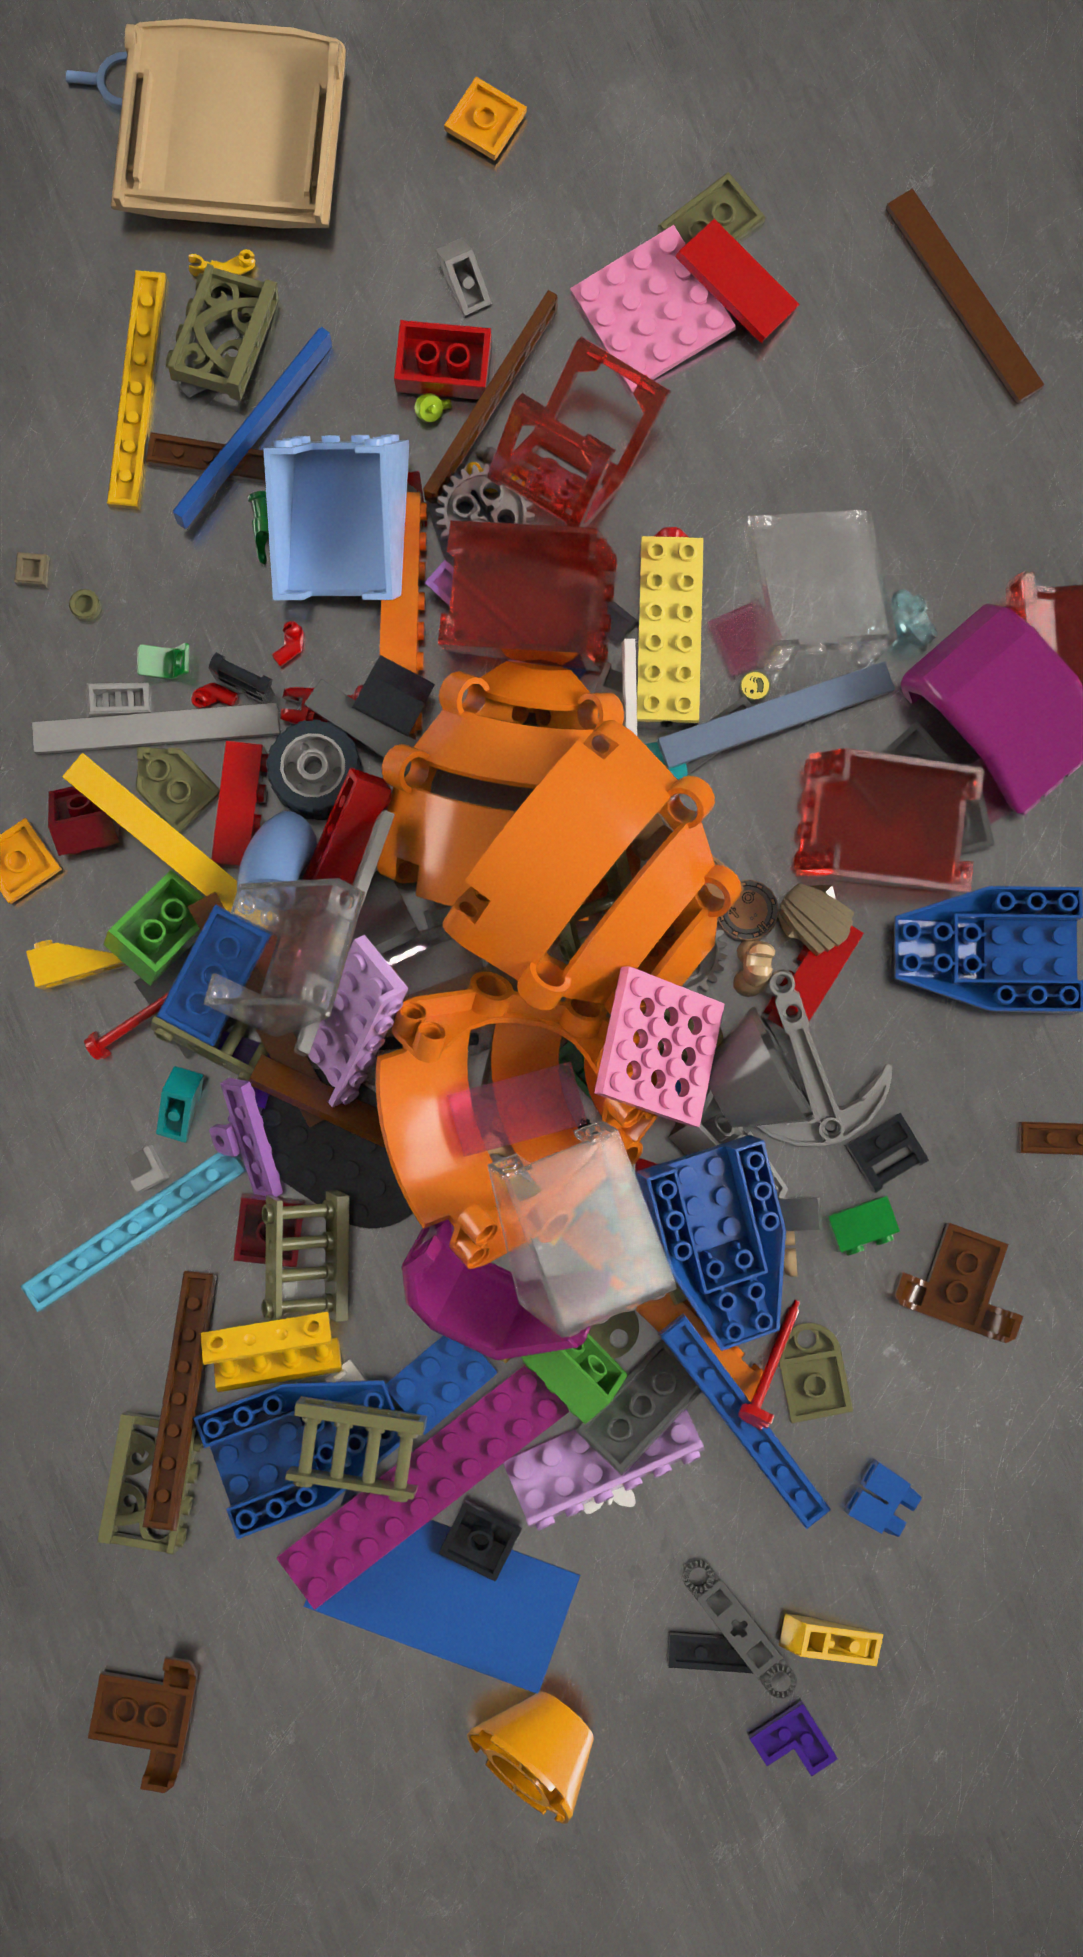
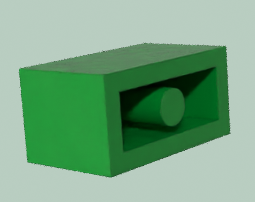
[824,1196,900,1256]

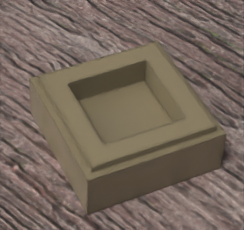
[14,552,50,587]

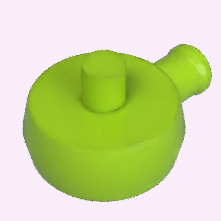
[414,393,452,423]

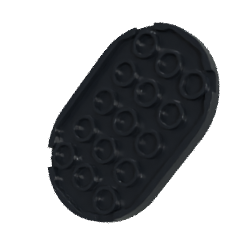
[261,1069,413,1229]

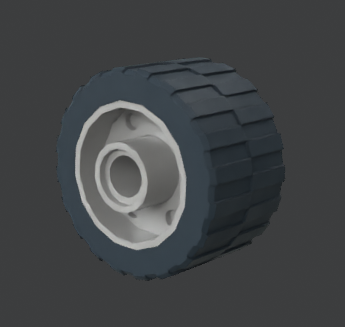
[266,720,363,820]

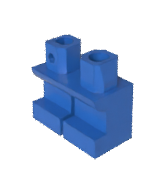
[844,1459,922,1537]

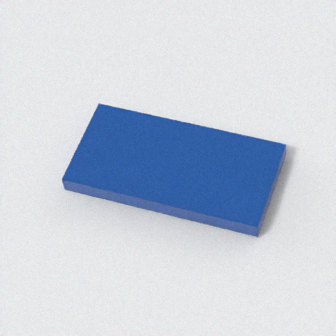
[156,905,272,1046]

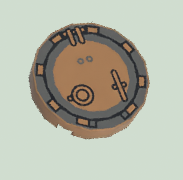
[718,880,779,941]

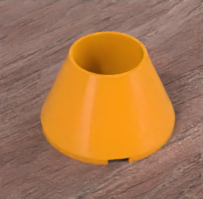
[467,1692,594,1824]

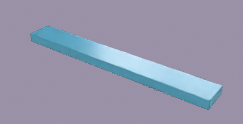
[20,1152,247,1312]

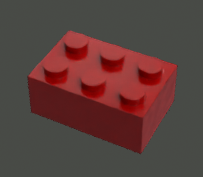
[394,320,492,399]

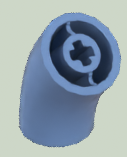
[237,811,317,910]

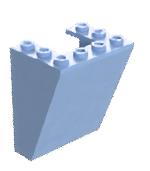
[263,434,409,600]

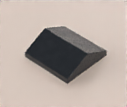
[352,655,435,737]
[439,1500,522,1582]

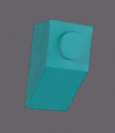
[156,1066,204,1143]

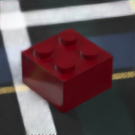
[233,1193,305,1268]

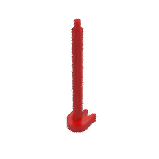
[84,992,169,1060]
[738,1300,800,1430]

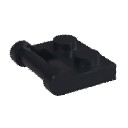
[208,652,275,704]
[846,1113,929,1193]

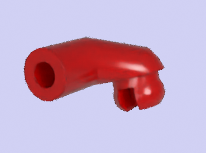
[271,621,304,667]
[191,682,239,708]

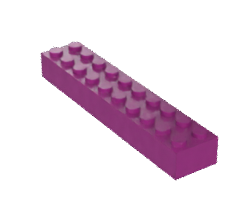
[276,1363,570,1610]

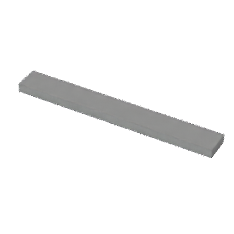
[32,703,280,755]
[293,810,395,1057]

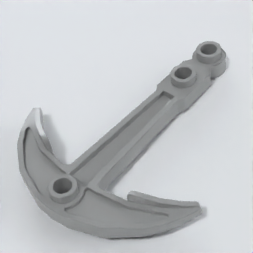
[757,969,892,1146]

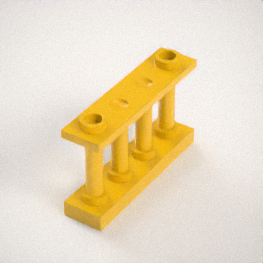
[201,1312,342,1392]

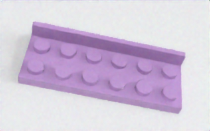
[308,935,409,1107]
[503,1409,705,1530]

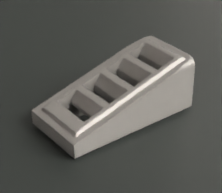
[85,683,151,718]

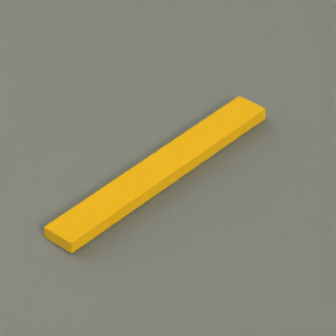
[107,270,167,510]
[62,753,277,930]

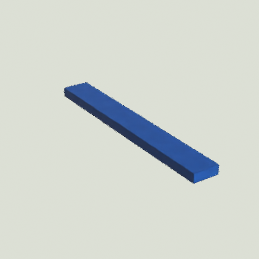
[173,327,332,529]
[658,1313,831,1529]

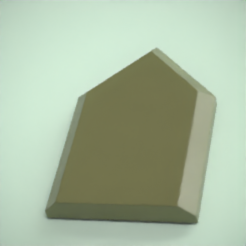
[136,747,220,833]

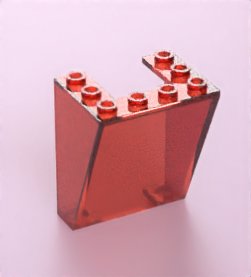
[438,520,617,671]
[794,748,984,893]

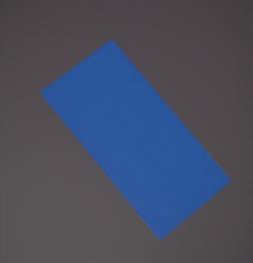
[303,1489,581,1694]

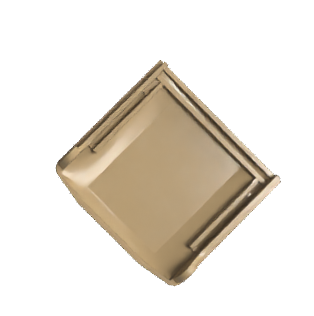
[111,19,346,228]

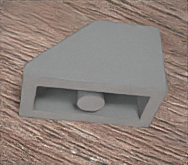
[435,238,492,316]

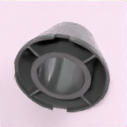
[708,1006,815,1128]

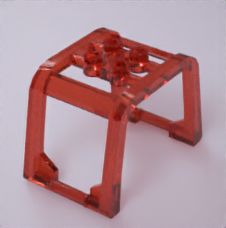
[487,336,671,535]

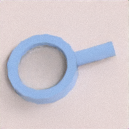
[66,52,127,110]

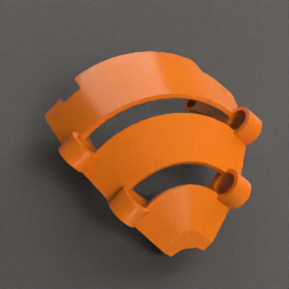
[377,661,641,921]
[443,720,742,1015]
[376,972,661,1269]

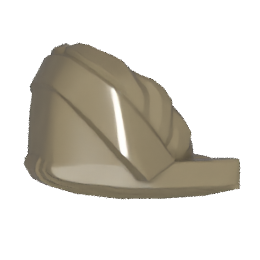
[778,883,854,956]

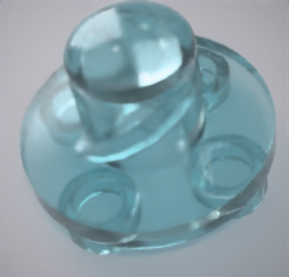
[879,589,938,647]

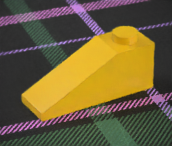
[26,940,127,990]
[778,1614,883,1666]

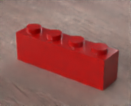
[211,741,269,869]
[303,768,392,901]
[764,925,864,1037]

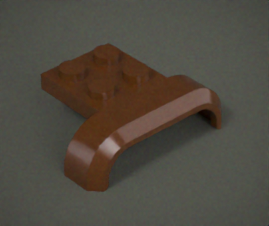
[894,1223,1024,1343]
[88,1656,197,1793]

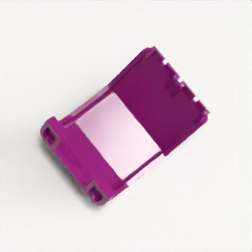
[901,603,1083,816]
[401,1219,612,1360]

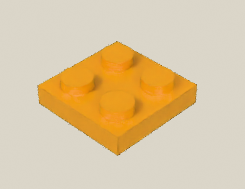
[444,77,527,161]
[0,818,62,904]

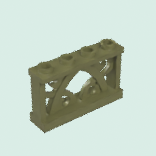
[166,264,279,401]
[97,1411,203,1555]

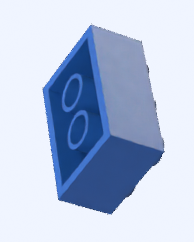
[386,1335,498,1435]

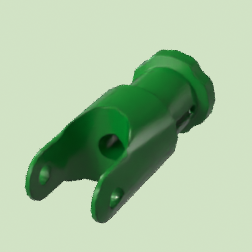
[248,491,269,564]

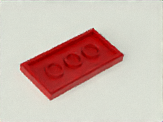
[675,218,800,343]

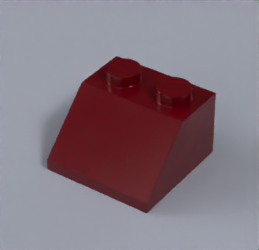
[48,786,119,856]

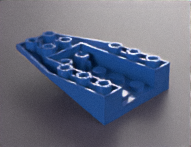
[894,886,1083,1014]
[634,1135,786,1351]
[194,1380,400,1539]

